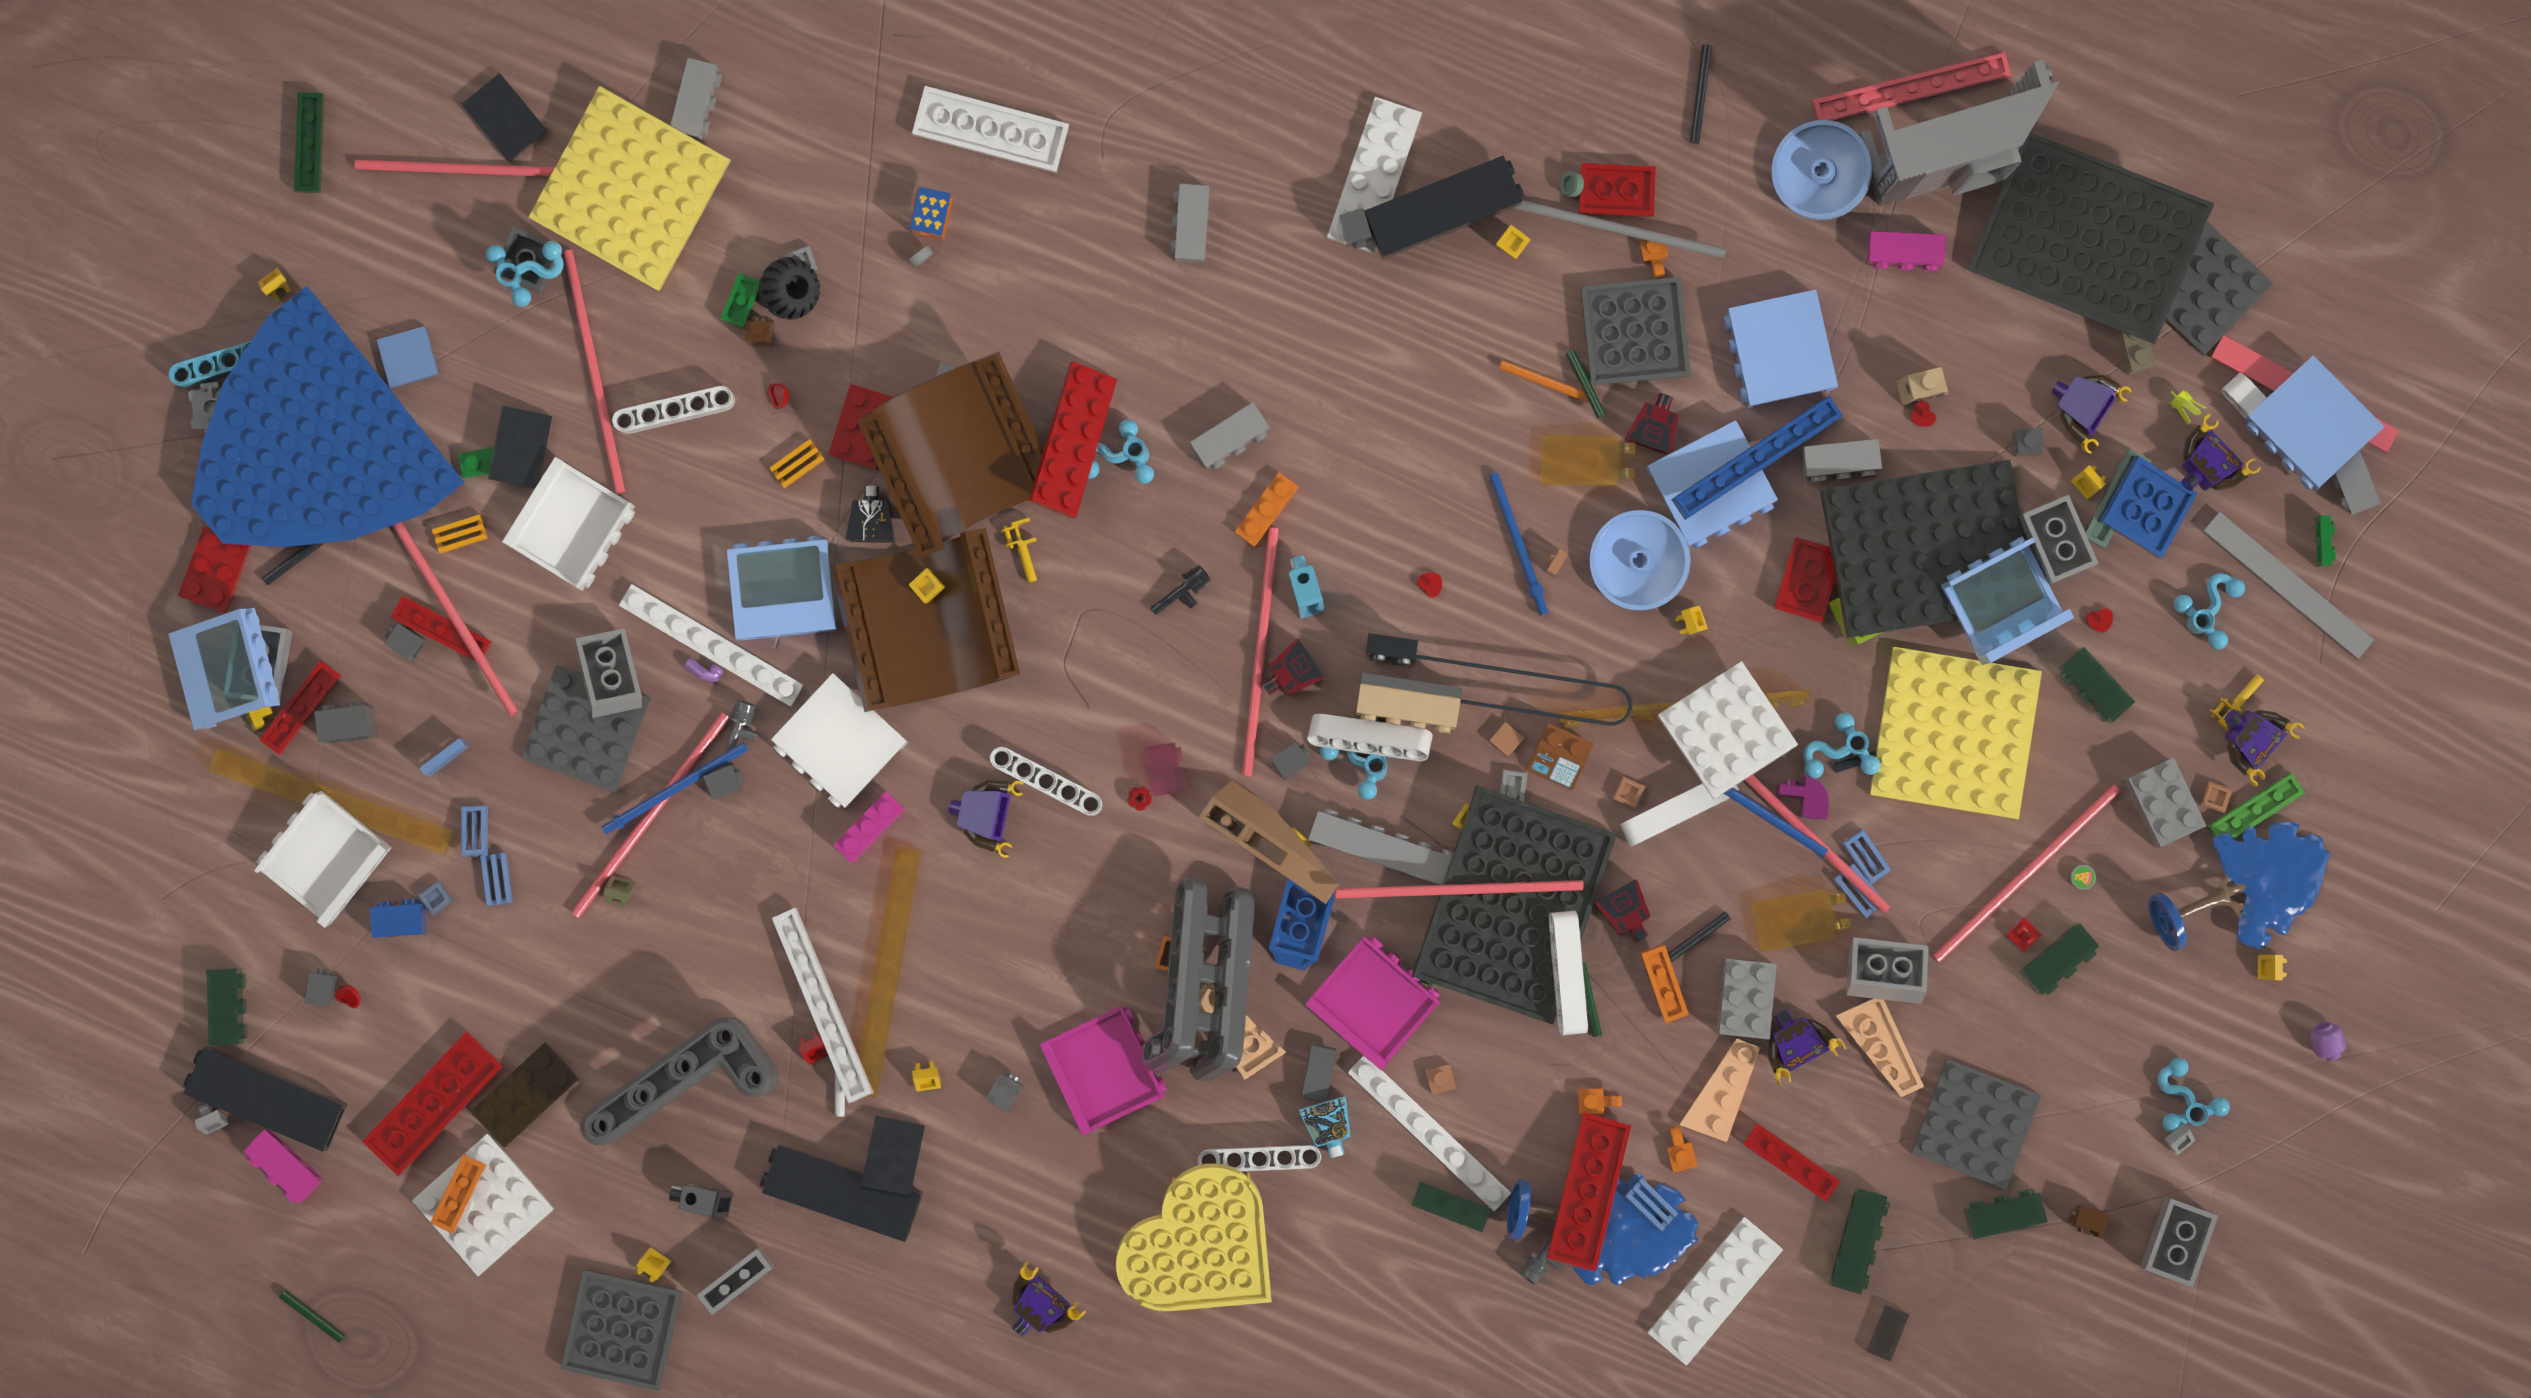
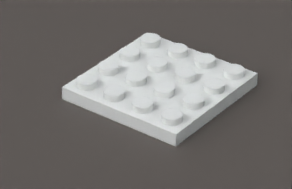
[1657,661,1798,800]
[412,1133,555,1276]

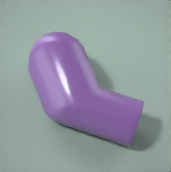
[684,658,723,682]

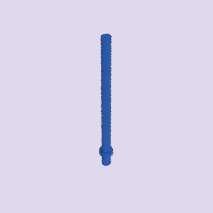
[601,742,749,835]

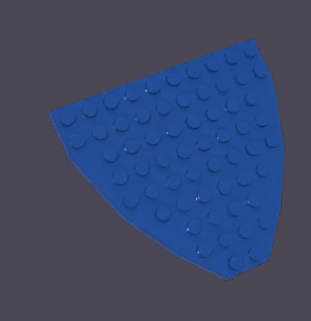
[191,286,465,547]

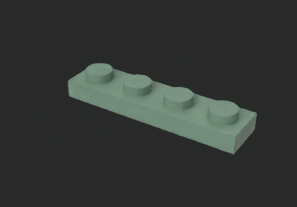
[2085,449,2151,549]

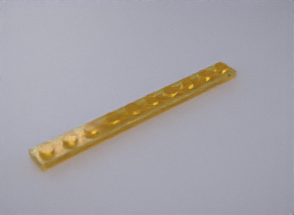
[1558,689,1810,727]
[209,748,454,855]
[859,846,922,1098]

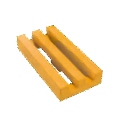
[770,439,825,489]
[432,514,488,554]

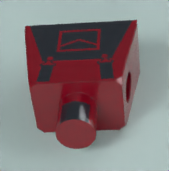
[1624,393,1679,456]
[1261,638,1324,696]
[1594,879,1651,943]

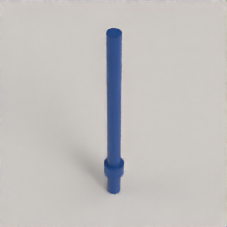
[1489,472,1549,616]
[1696,775,1828,858]

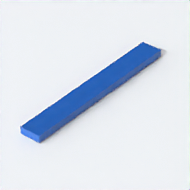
[1671,395,1843,520]

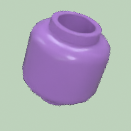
[2309,1021,2347,1061]

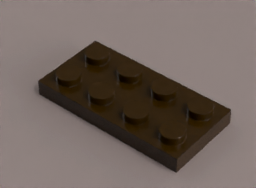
[471,1042,579,1148]

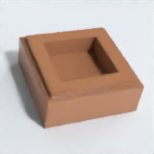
[1489,722,1524,757]
[1612,776,1646,809]
[2200,781,2233,813]

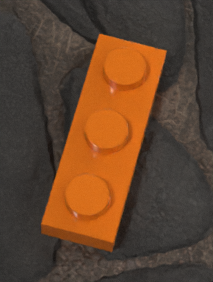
[1234,472,1299,547]
[1640,944,1689,1024]
[430,1154,487,1234]

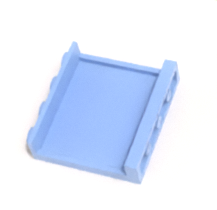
[1723,289,1838,408]
[2245,356,2384,492]
[1645,420,1778,549]

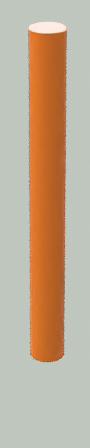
[1499,360,1589,403]

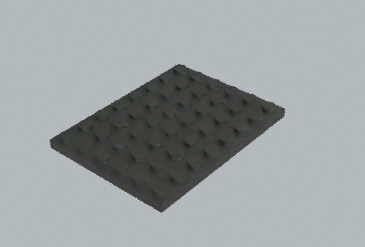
[1968,132,2214,345]
[1820,460,2037,638]
[1412,785,1617,1025]

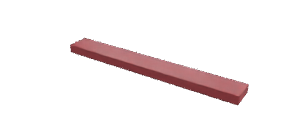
[1812,52,2011,121]
[2210,335,2399,453]

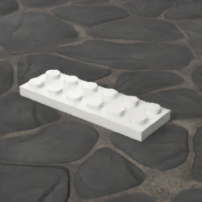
[912,86,1069,173]
[1327,97,1422,254]
[1647,1217,1783,1366]

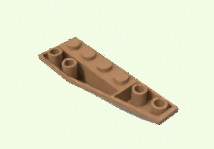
[1199,780,1340,904]

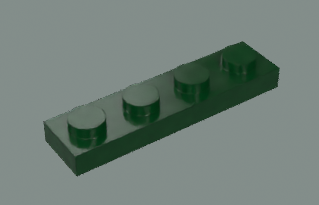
[294,92,324,193]

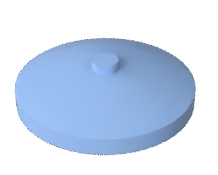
[1772,120,1872,220]
[1590,510,1691,611]

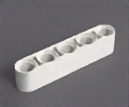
[2221,373,2267,419]
[612,386,735,434]
[1307,714,1433,761]
[990,747,1103,816]
[1620,784,1740,847]
[1549,910,1588,1036]
[1198,1145,1321,1171]

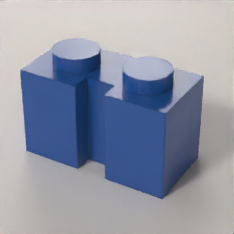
[370,899,426,938]

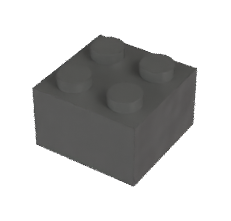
[493,226,563,296]
[314,701,378,744]

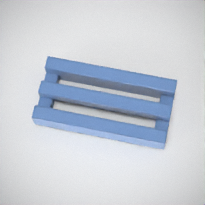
[419,738,469,776]
[461,805,488,857]
[1842,829,1892,884]
[480,853,513,906]
[1833,863,1883,918]
[1624,1178,1678,1232]

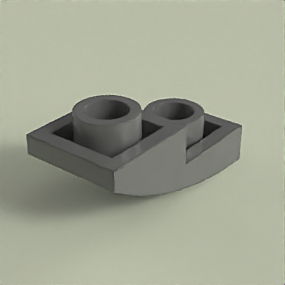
[1301,1044,1336,1102]

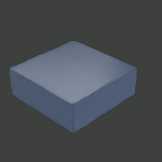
[417,881,454,916]

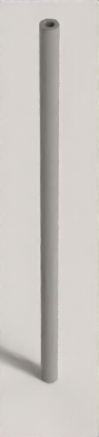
[1514,200,1726,258]

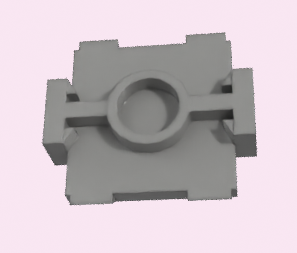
[188,382,222,434]

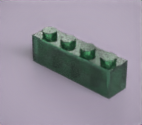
[1829,1187,1890,1294]

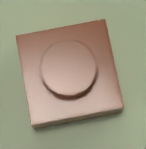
[1545,549,1568,577]
[1426,1064,1456,1094]

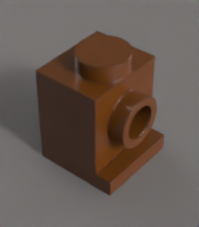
[745,317,774,345]
[2068,1205,2110,1239]

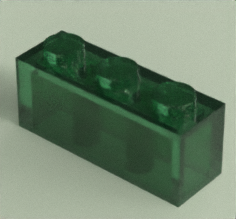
[2058,647,2135,723]
[2018,923,2099,995]
[206,968,248,1045]
[1411,1181,1491,1232]
[1963,1188,2048,1240]

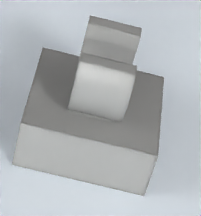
[194,1104,229,1135]

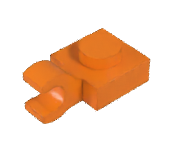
[1638,233,1668,279]
[1578,1088,1622,1114]
[1666,1126,1698,1173]

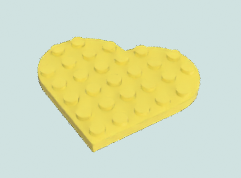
[1116,1164,1272,1311]

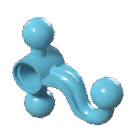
[486,241,563,307]
[1088,419,1154,484]
[2173,573,2245,650]
[1803,712,1880,779]
[1319,747,1387,800]
[2157,1057,2230,1133]

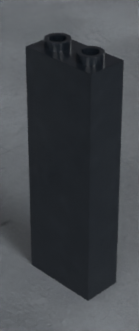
[1364,155,1524,260]
[183,1047,347,1152]
[760,1144,923,1242]

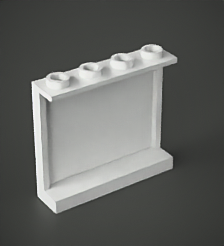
[502,457,635,591]
[771,673,908,808]
[254,791,392,928]

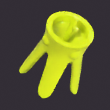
[2170,390,2207,425]

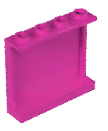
[1305,934,1441,1071]
[1040,1005,1167,1136]

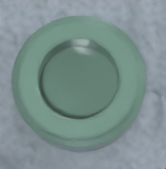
[1560,171,1584,197]

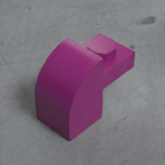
[1776,777,1829,820]

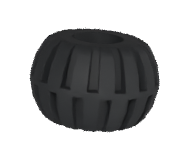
[759,257,820,320]

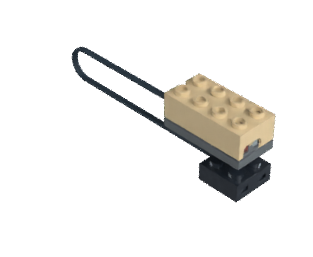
[1356,633,1633,734]

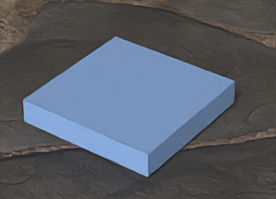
[377,326,439,388]

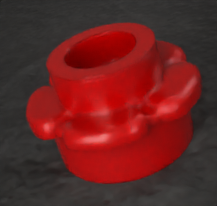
[1127,786,1152,811]

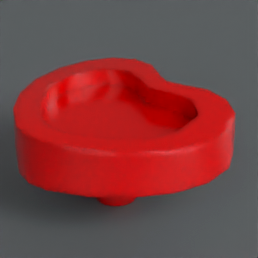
[767,383,789,409]
[1911,401,1936,427]
[1417,572,1442,598]
[2086,608,2113,633]
[335,985,361,1008]

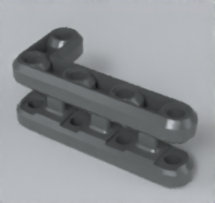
[1142,877,1255,1082]
[580,1017,779,1145]

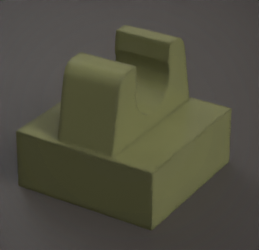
[603,875,636,908]

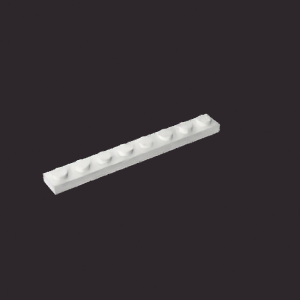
[619,584,804,707]
[772,908,873,1103]
[1348,1055,1511,1211]

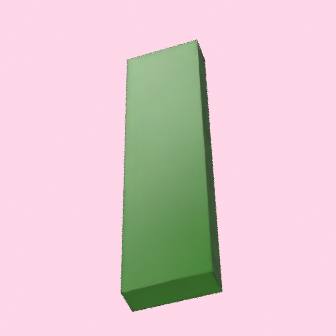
[2206,772,2305,840]

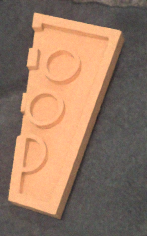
[1198,983,1286,1080]
[1835,998,1924,1097]
[1679,1039,1761,1142]

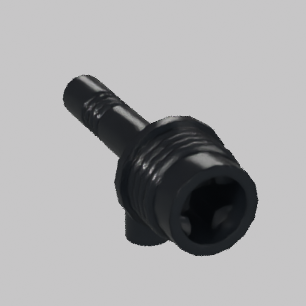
[1150,565,1211,615]

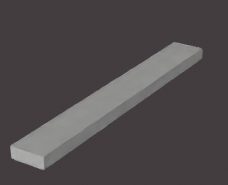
[2202,512,2374,660]

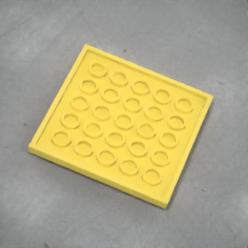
[529,86,731,291]
[1869,647,2042,819]

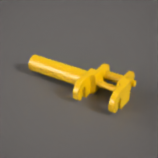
[1000,518,1037,583]
[2209,674,2264,732]

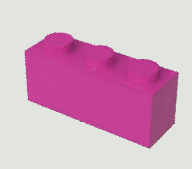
[1866,231,1946,272]
[833,791,906,864]
[244,1129,324,1203]

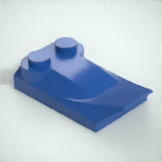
[1269,879,1335,970]

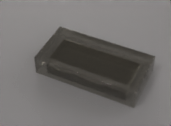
[1866,1305,1909,1362]

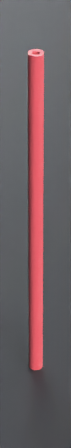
[355,159,555,177]
[563,250,625,494]
[393,522,519,717]
[1242,528,1279,777]
[571,712,729,918]
[1745,775,1891,914]
[1933,784,2121,963]
[1334,880,1583,899]

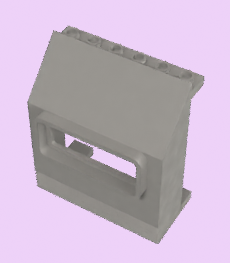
[1859,60,2060,206]

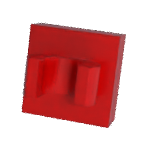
[2006,917,2042,953]
[798,1031,829,1065]

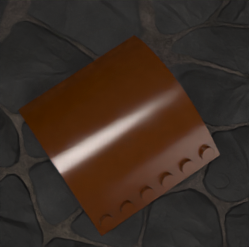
[857,351,1043,557]
[830,528,1021,712]

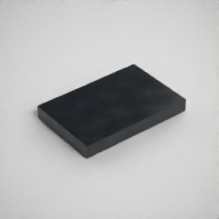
[462,73,548,162]
[488,406,552,489]
[860,1116,925,1198]

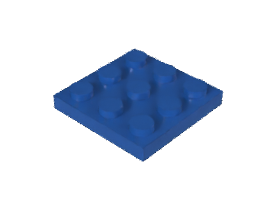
[2099,456,2198,558]

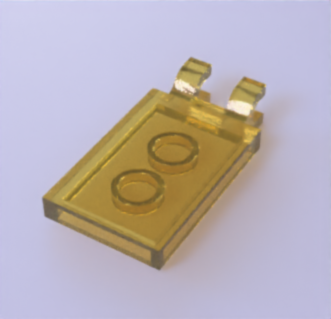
[1542,435,1635,486]
[1751,889,1851,952]

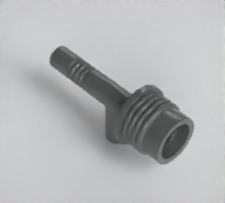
[723,699,757,765]
[1519,1237,1563,1285]

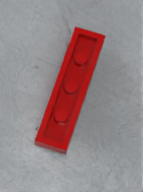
[390,596,492,661]
[259,660,342,755]
[1742,1123,1840,1202]

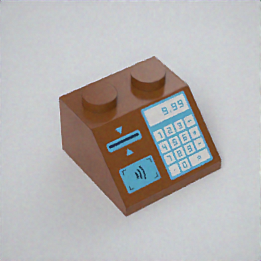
[1526,723,1594,790]

